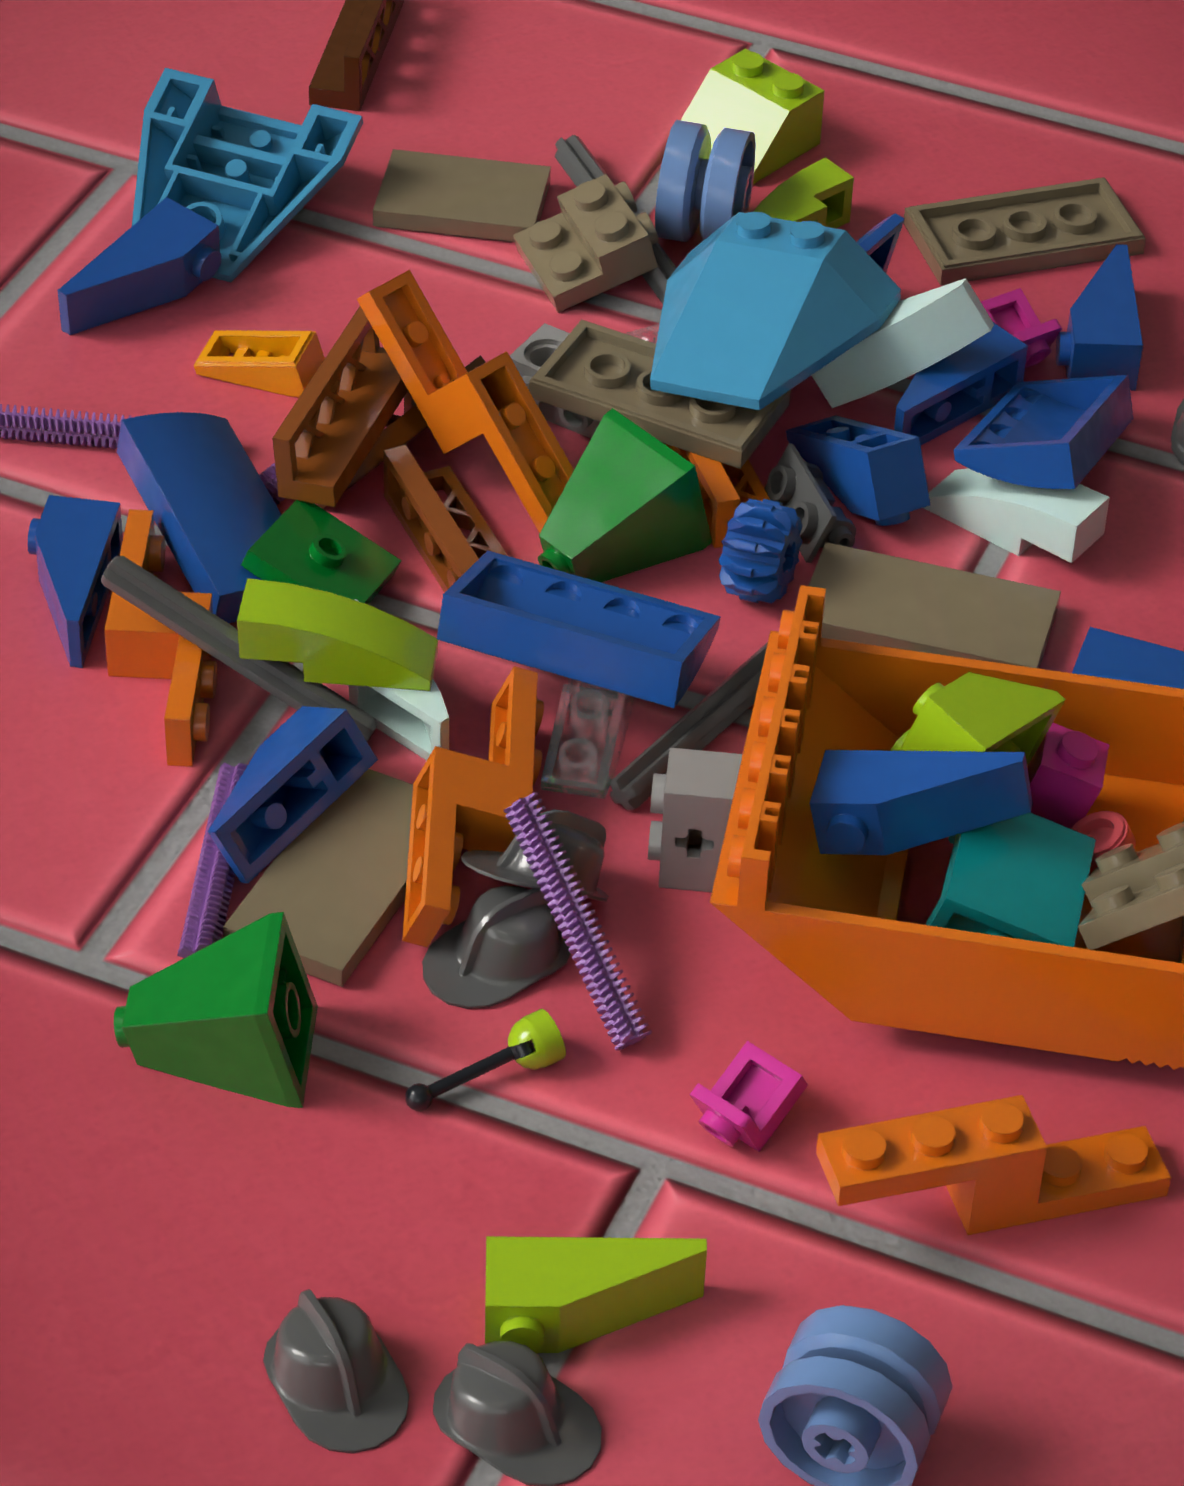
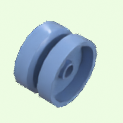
[655,120,756,242]
[758,1305,953,1486]

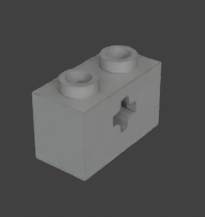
[648,748,743,892]

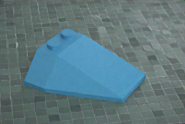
[132,68,364,282]
[650,212,901,411]

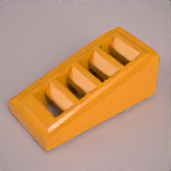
[193,330,325,398]

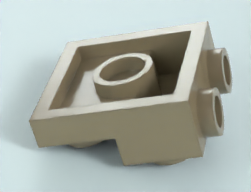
[513,174,659,313]
[1078,822,1184,950]

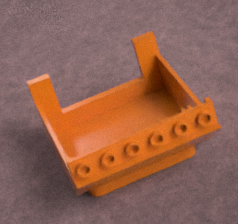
[710,585,1184,1070]

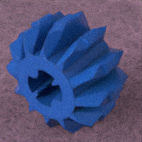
[718,499,803,603]

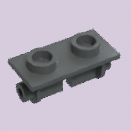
[764,443,856,563]

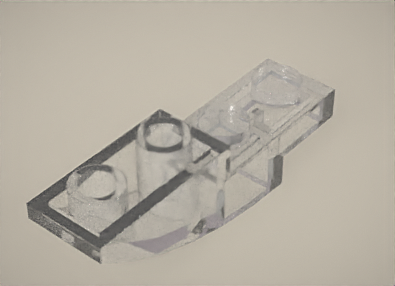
[541,678,635,799]

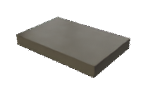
[373,149,551,242]

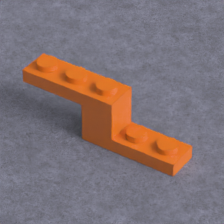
[357,269,574,533]
[104,509,223,767]
[402,666,544,948]
[816,1095,1171,1235]

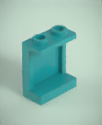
[926,813,1096,947]

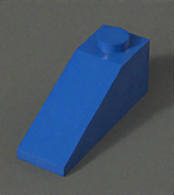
[58,197,221,335]
[1056,244,1143,391]
[894,322,1028,445]
[786,415,931,526]
[28,495,123,668]
[207,706,378,884]
[809,750,1033,855]

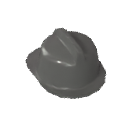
[461,809,609,902]
[422,885,571,1009]
[263,1289,409,1453]
[433,1341,602,1486]

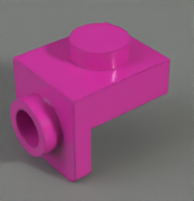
[981,288,1062,368]
[690,1041,808,1152]

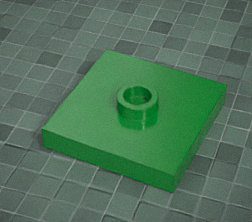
[241,500,402,604]

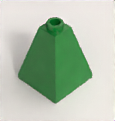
[538,408,712,582]
[114,912,318,1108]

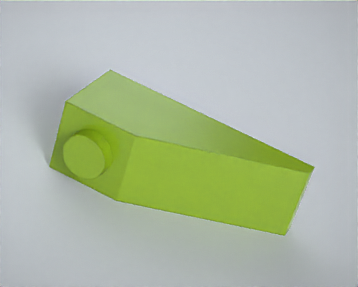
[485,1236,707,1353]

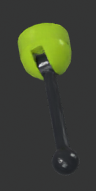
[405,1009,566,1111]

